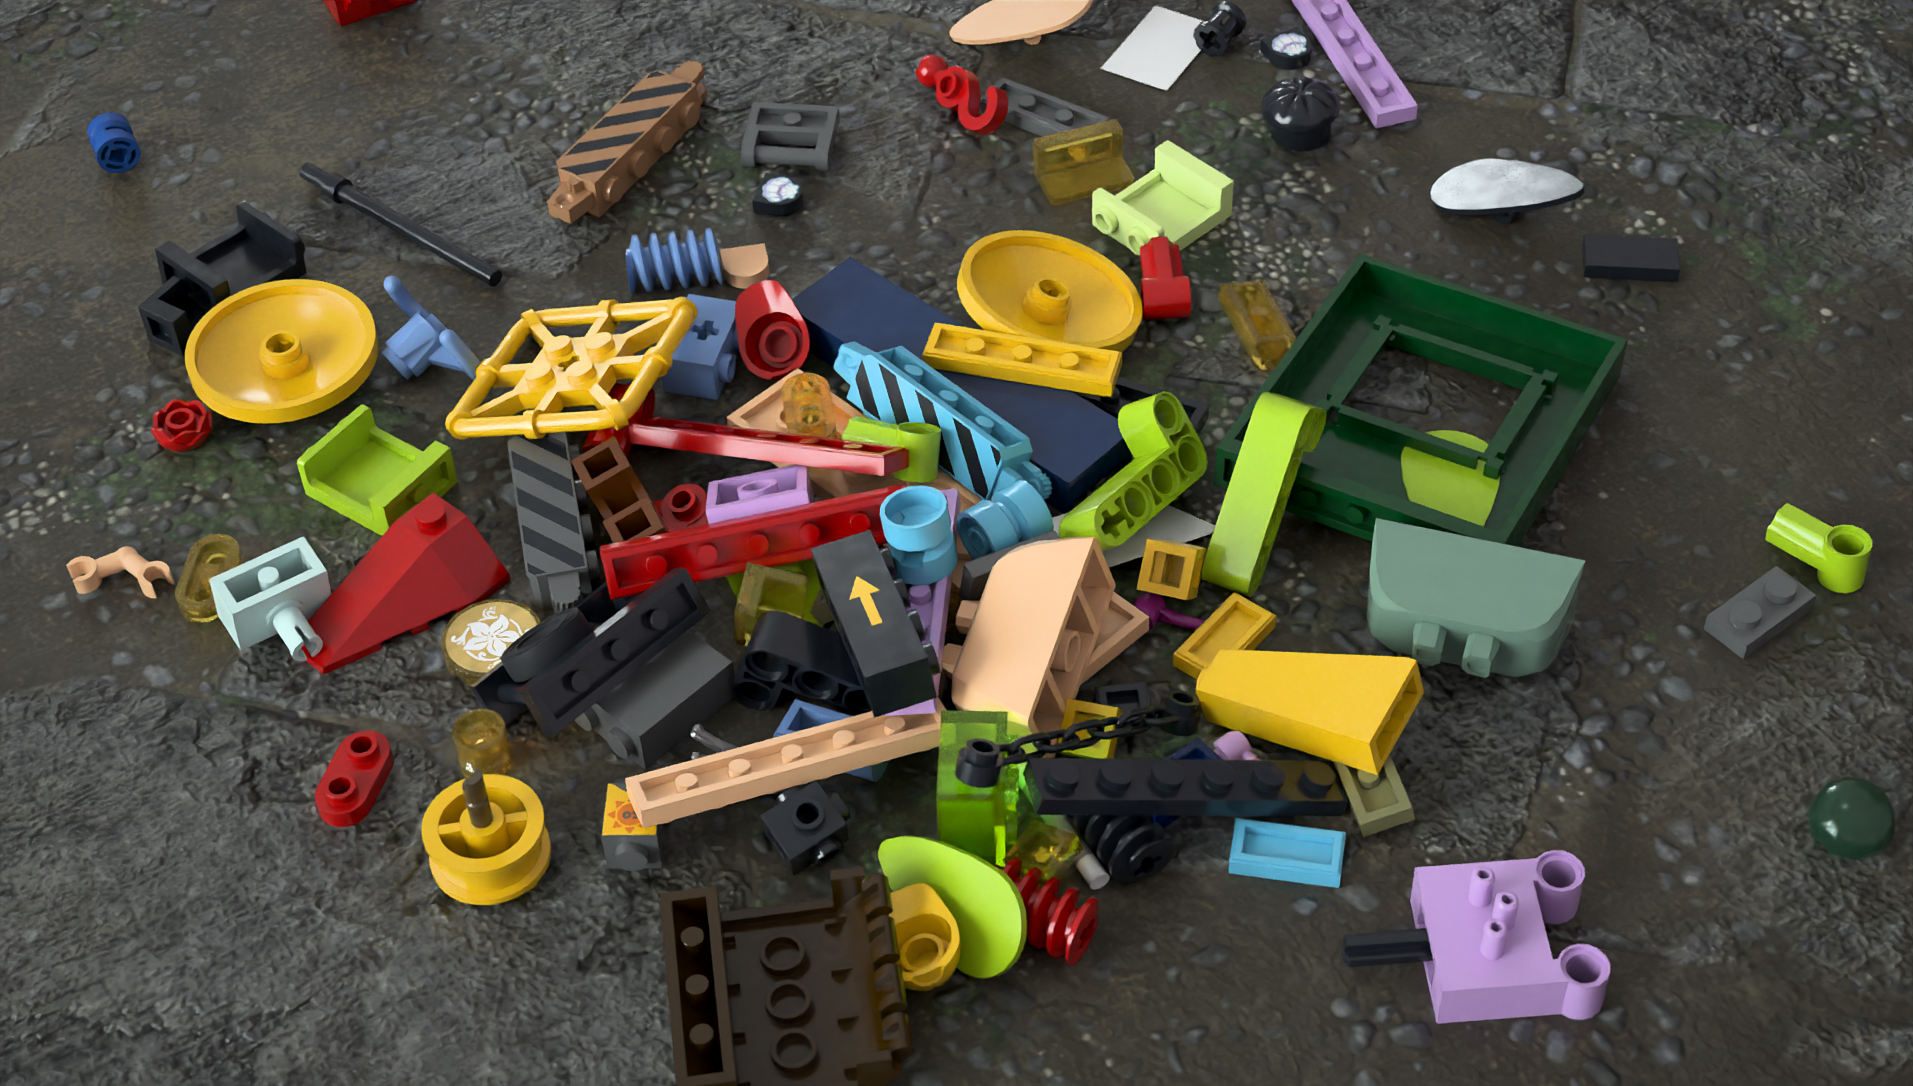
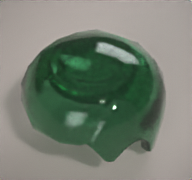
[1806,776,1896,860]

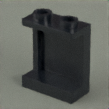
[155,201,307,314]

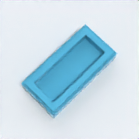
[1228,818,1346,888]

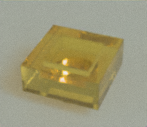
[1003,820,1083,886]

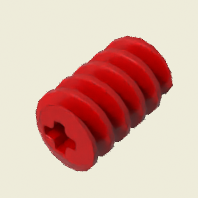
[994,857,1099,967]

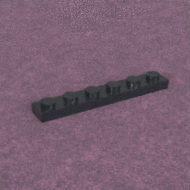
[1023,758,1349,816]

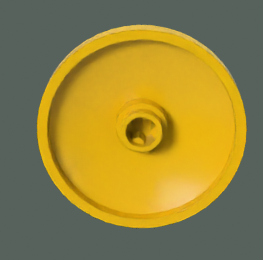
[957,230,1143,352]
[185,279,379,424]

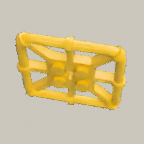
[445,297,698,440]

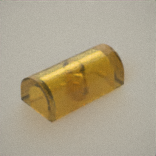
[1218,280,1297,370]

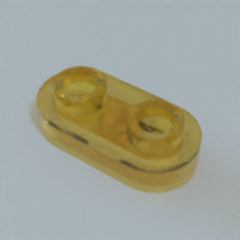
[781,373,837,439]
[175,534,243,622]

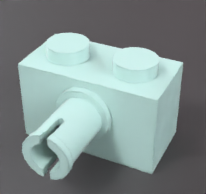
[209,536,331,661]

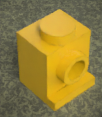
[1137,538,1207,600]

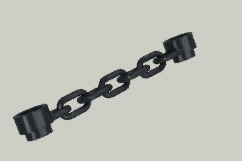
[955,690,1202,788]

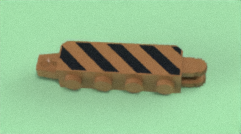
[547,60,707,224]

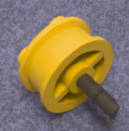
[421,768,551,905]

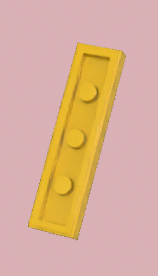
[922,323,1122,398]

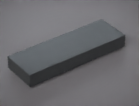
[979,77,1113,155]

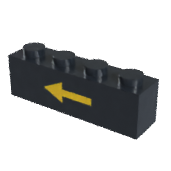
[810,530,941,718]

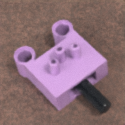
[1342,850,1611,1024]

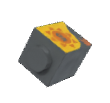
[601,783,667,871]

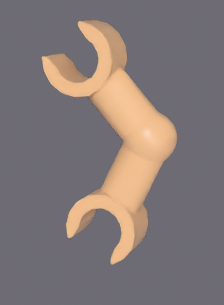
[66,546,175,598]

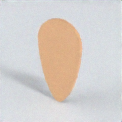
[950,0,1093,45]

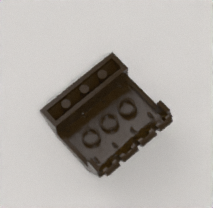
[659,866,915,1086]

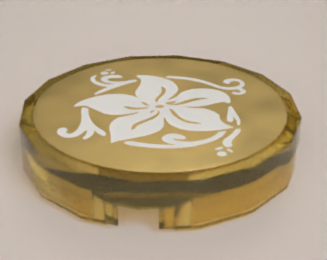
[440,599,541,685]

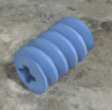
[626,228,722,294]

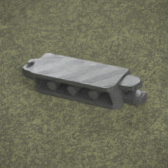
[507,432,601,615]

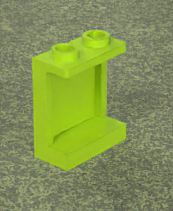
[297,404,458,536]

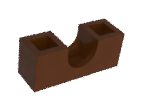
[571,436,669,543]

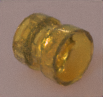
[452,709,513,778]

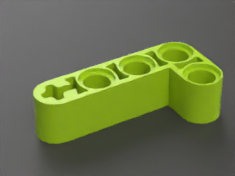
[1059,391,1208,551]
[1201,392,1327,597]

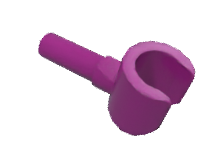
[1133,592,1205,631]

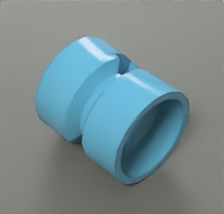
[956,480,1054,560]
[879,485,958,585]

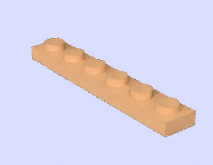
[625,697,956,828]

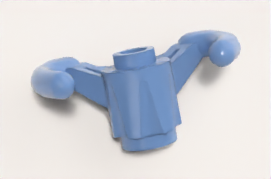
[381,275,481,380]

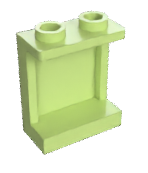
[1092,140,1234,255]

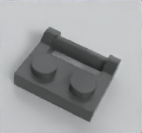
[741,102,840,172]

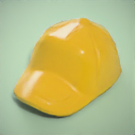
[888,883,961,991]

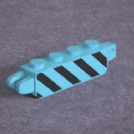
[833,341,1053,501]

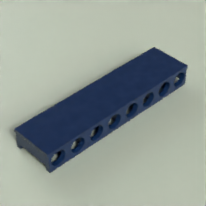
[792,257,1132,514]

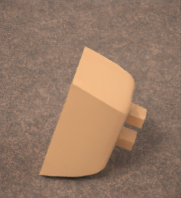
[941,537,1116,758]

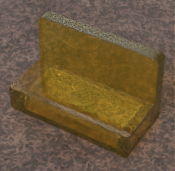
[1033,119,1134,205]
[734,562,809,646]

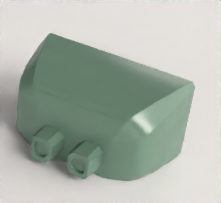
[1367,518,1586,678]

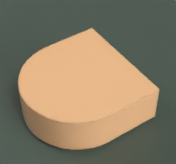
[720,243,769,289]

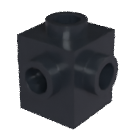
[760,780,851,875]

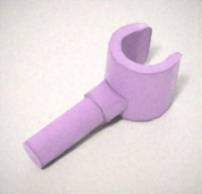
[1210,731,1260,760]

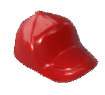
[735,280,811,380]

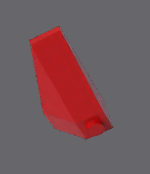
[301,493,510,675]

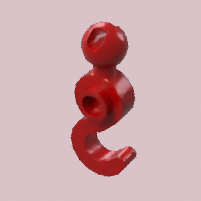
[915,54,1009,135]

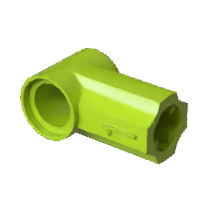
[841,416,941,483]
[1765,503,1872,593]

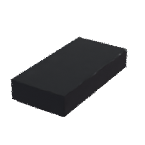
[1582,234,1680,282]

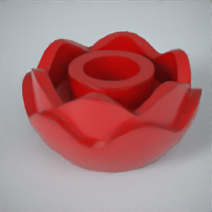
[151,399,213,452]

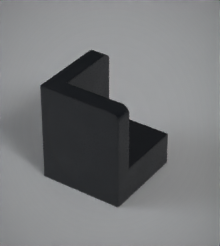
[138,276,205,356]

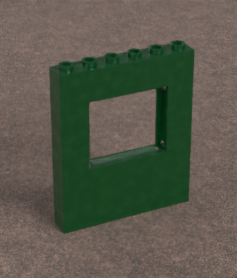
[1213,254,1628,547]

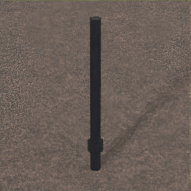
[300,162,502,287]

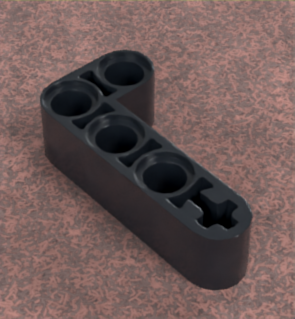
[731,611,951,716]

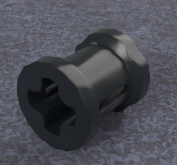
[1193,1,1246,56]

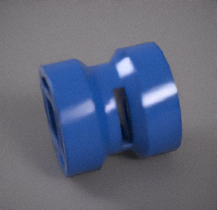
[87,112,141,173]

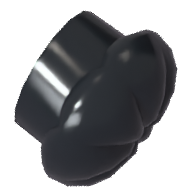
[1261,77,1340,152]

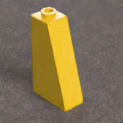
[1196,649,1424,775]

